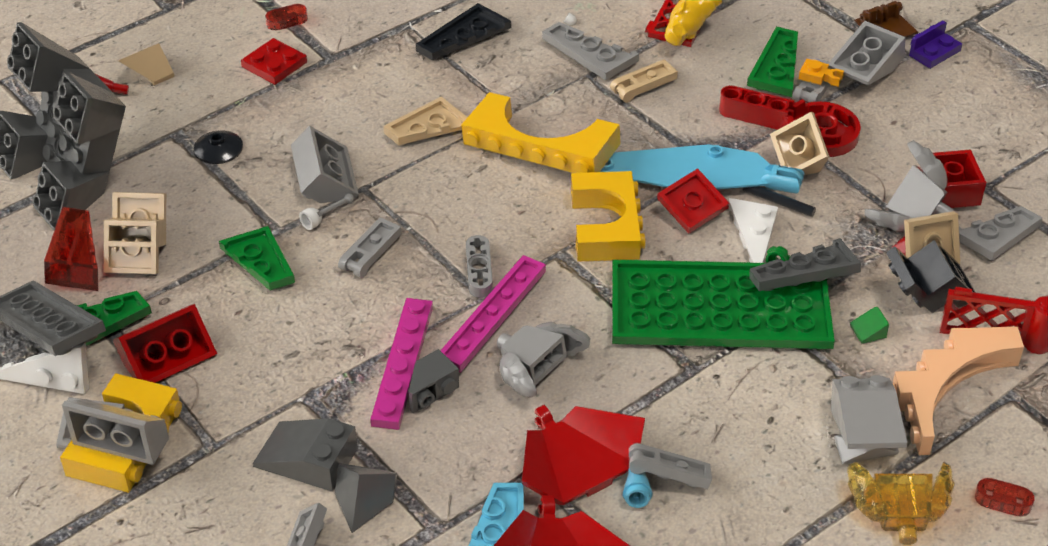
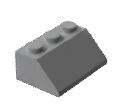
[291,126,359,203]
[62,399,169,465]

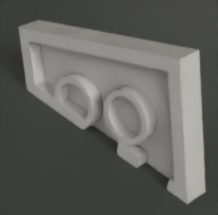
[959,206,1043,261]

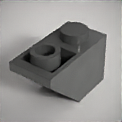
[409,349,459,414]

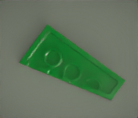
[747,26,798,97]

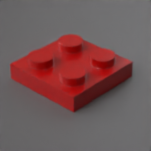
[241,38,307,85]
[657,168,730,234]

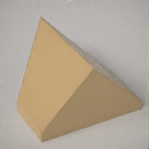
[118,43,175,85]

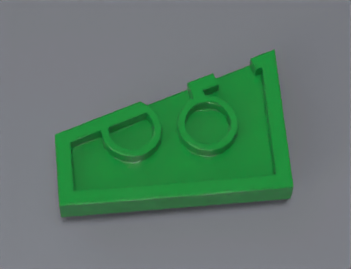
[219,226,295,291]

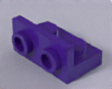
[909,20,962,69]

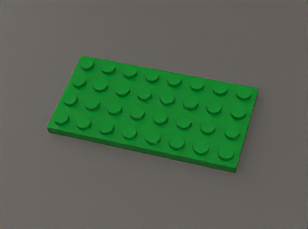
[612,260,835,349]

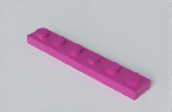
[440,255,546,373]
[370,298,433,430]

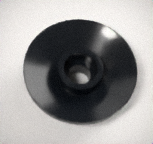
[194,130,243,164]

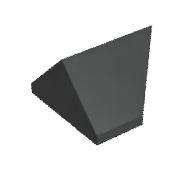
[335,463,397,533]

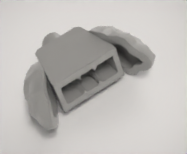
[865,140,954,232]
[497,322,591,398]

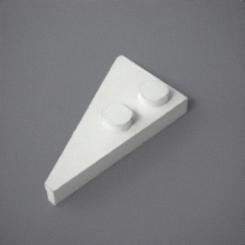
[729,198,778,263]
[0,342,89,394]

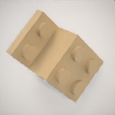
[104,192,167,274]

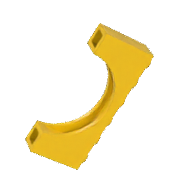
[461,92,621,173]

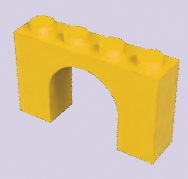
[571,171,645,262]
[60,373,182,493]

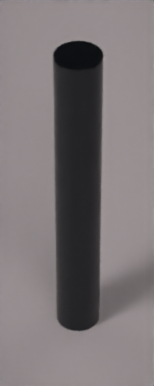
[743,186,816,217]

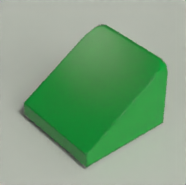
[850,307,889,344]

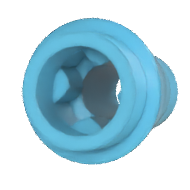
[623,468,653,508]

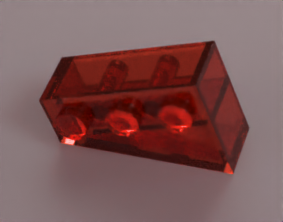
[44,207,98,291]

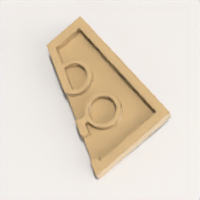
[384,97,467,145]

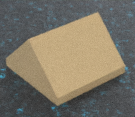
[770,112,829,175]

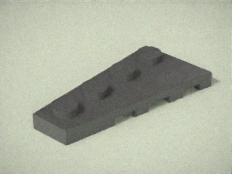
[750,238,861,291]

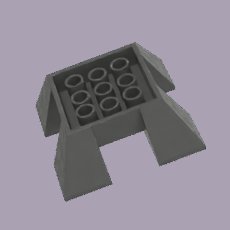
[0,22,126,233]

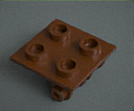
[854,1,918,38]

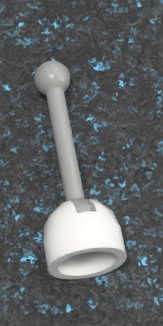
[299,193,354,230]

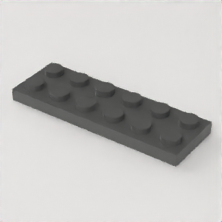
[0,280,106,356]

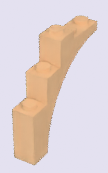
[893,327,1024,455]

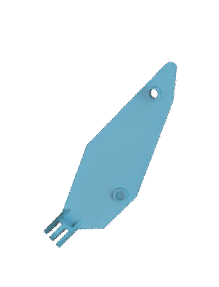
[600,144,805,194]

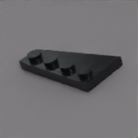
[415,3,512,61]

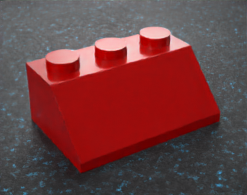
[113,304,218,383]

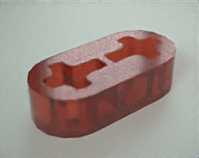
[265,4,308,31]
[975,478,1035,517]

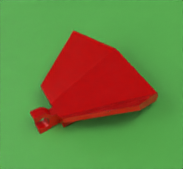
[522,404,645,505]
[494,495,630,546]

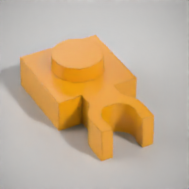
[799,58,844,87]

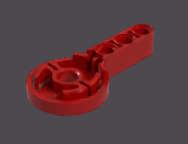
[719,85,861,157]

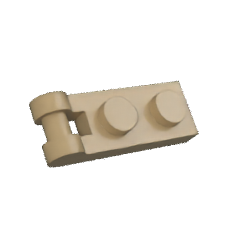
[610,59,678,103]

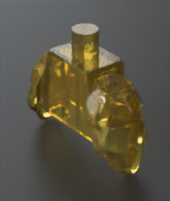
[847,461,955,545]

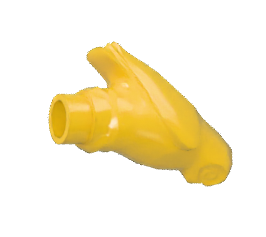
[665,0,722,46]

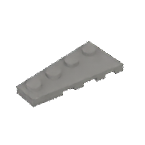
[542,22,639,80]

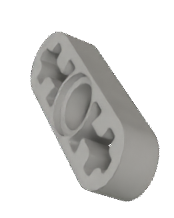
[466,235,493,298]

